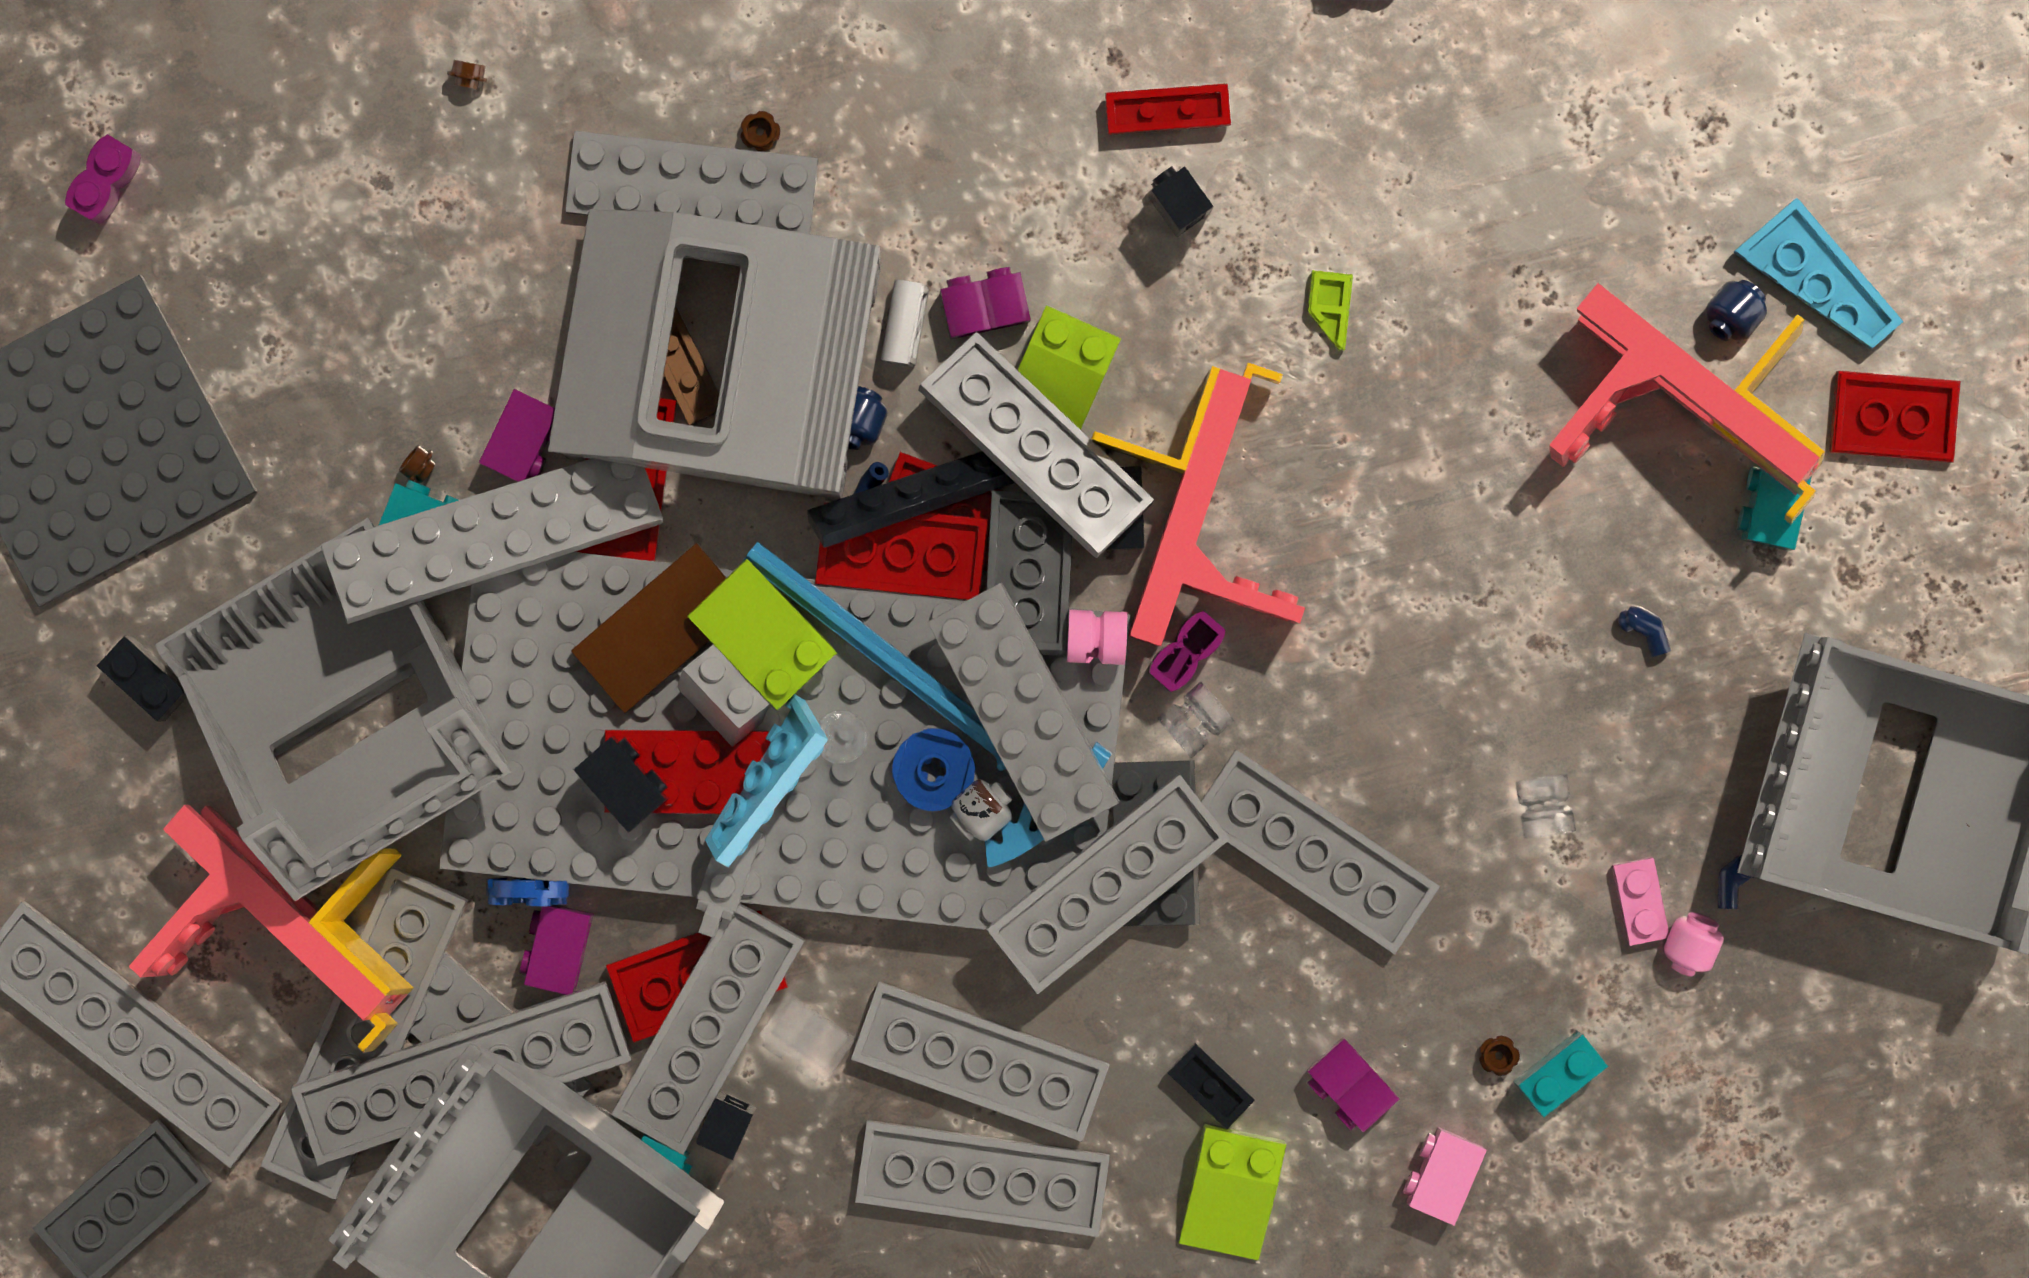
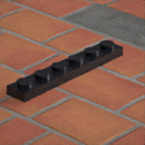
[807,451,1016,548]

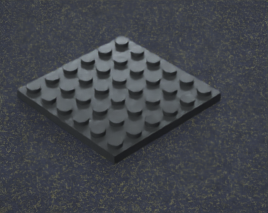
[0,275,258,607]

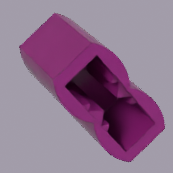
[65,134,141,224]
[940,267,1031,339]
[1148,611,1226,692]
[1307,1037,1400,1132]

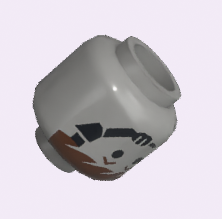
[950,780,1012,841]

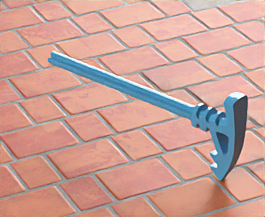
[743,542,1112,867]

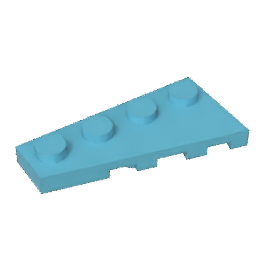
[1733,198,1904,349]
[705,694,828,868]

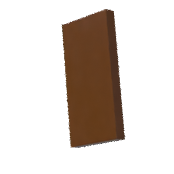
[571,543,727,713]

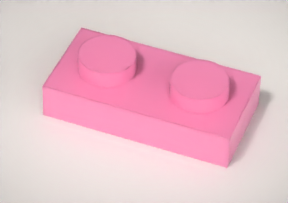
[1612,857,1669,946]

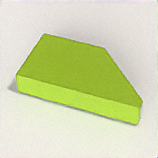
[1307,270,1353,351]

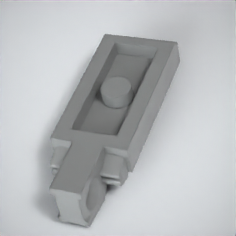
[696,831,763,938]

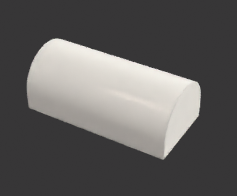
[880,280,929,367]

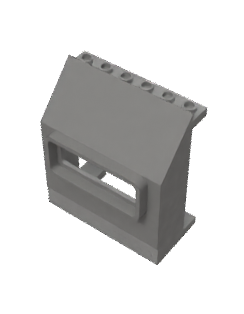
[548,210,881,502]
[155,518,512,901]
[1737,633,2029,955]
[328,1043,724,1278]

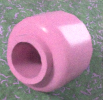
[1663,912,1724,976]

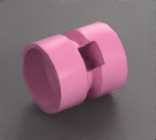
[1067,610,1127,665]

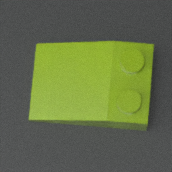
[1018,305,1121,430]
[687,559,837,710]
[1179,1123,1286,1260]

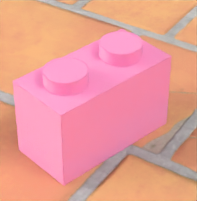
[1403,1127,1487,1226]

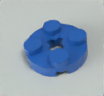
[892,728,975,811]
[486,878,569,906]

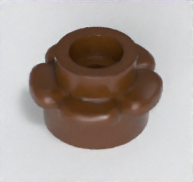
[447,60,487,89]
[740,111,781,152]
[399,445,436,483]
[1479,1035,1520,1076]

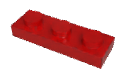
[1105,84,1231,135]

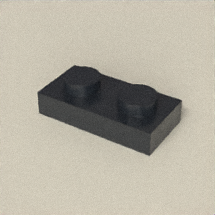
[1167,1043,1255,1130]

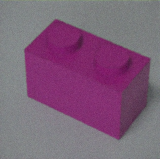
[478,389,555,482]
[519,905,594,995]

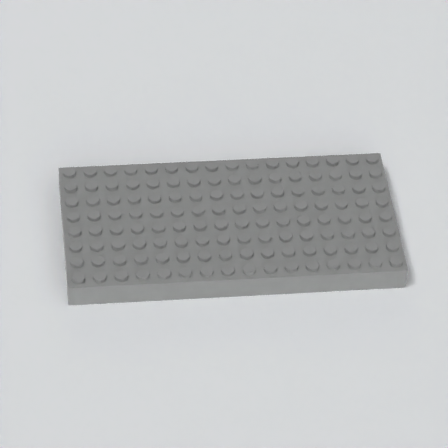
[439,552,1131,930]

